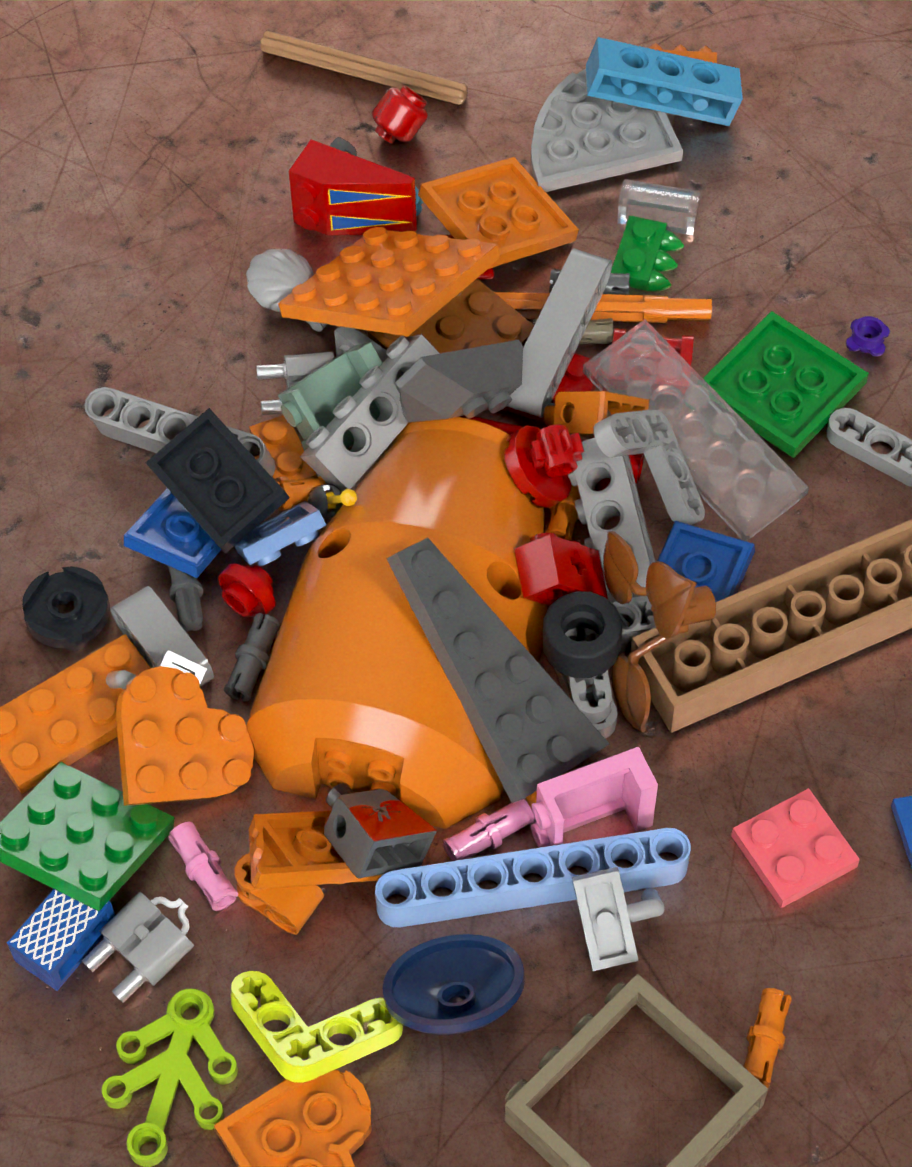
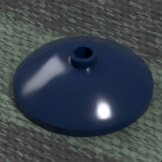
[382,934,525,1035]

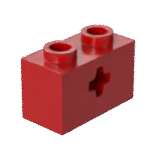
[514,533,608,606]

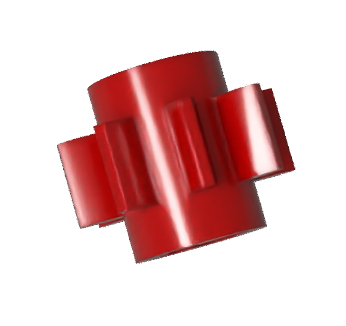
[530,424,585,477]

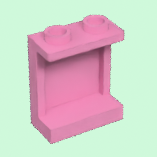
[531,747,658,848]

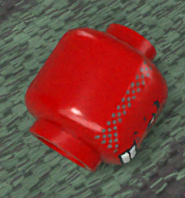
[372,85,428,144]

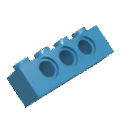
[586,37,743,126]

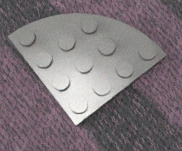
[531,69,683,192]

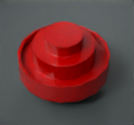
[218,563,276,619]

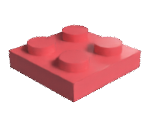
[731,788,860,908]

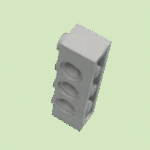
[300,334,440,491]
[568,438,655,600]

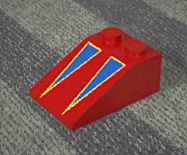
[288,139,417,236]

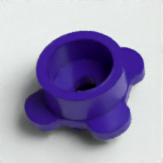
[846,316,890,356]

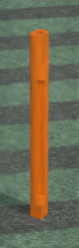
[494,292,712,323]

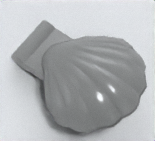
[246,249,327,332]

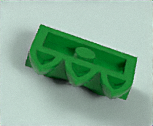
[611,215,684,292]

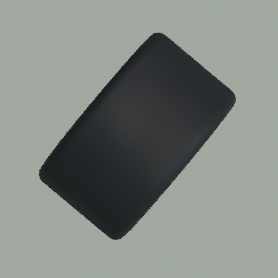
[543,592,622,678]

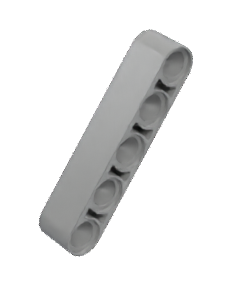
[507,248,612,418]
[84,387,276,476]

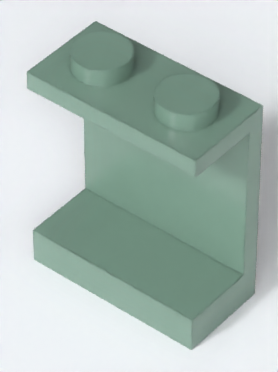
[278,342,383,451]

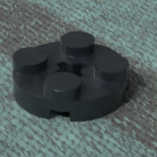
[22,566,110,651]

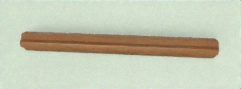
[260,30,468,105]

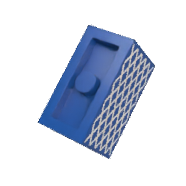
[7,889,115,991]

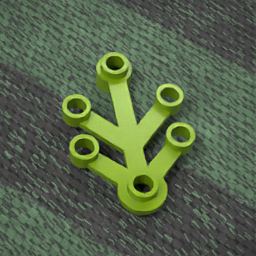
[102,989,238,1167]

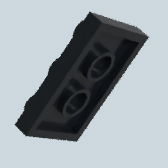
[145,408,290,554]

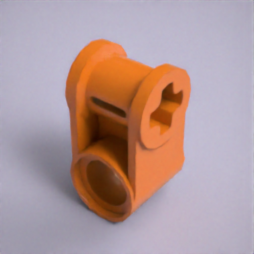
[234,853,324,935]

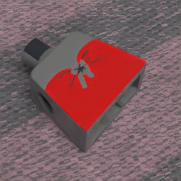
[324,783,437,879]

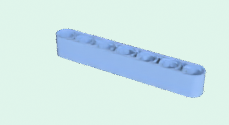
[375,828,691,928]

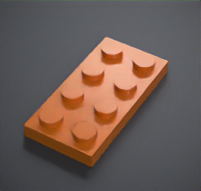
[0,634,151,794]

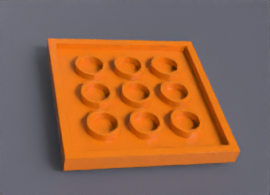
[278,227,500,337]

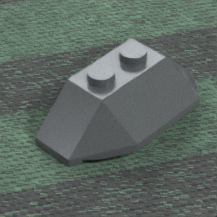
[395,340,523,422]

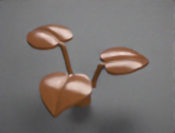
[603,531,716,733]

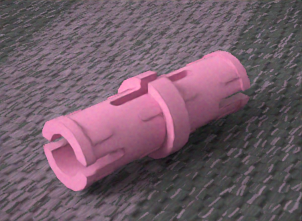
[443,799,535,861]
[168,821,238,911]

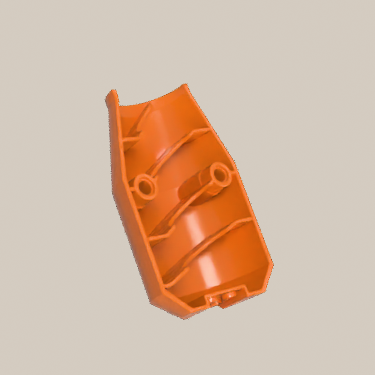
[246,417,549,829]

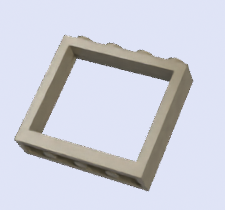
[505,974,768,1167]

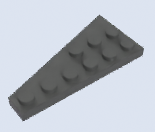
[386,538,609,803]

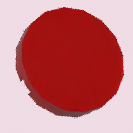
[504,425,572,508]

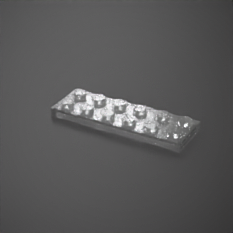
[583,320,809,542]

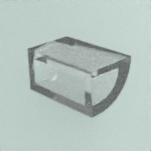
[617,179,701,235]

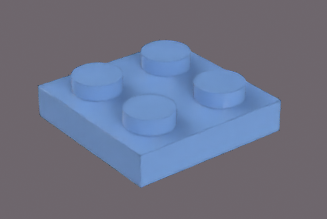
[235,501,326,566]

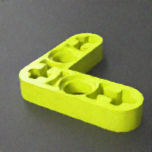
[231,971,403,1083]

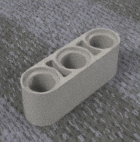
[110,586,214,687]

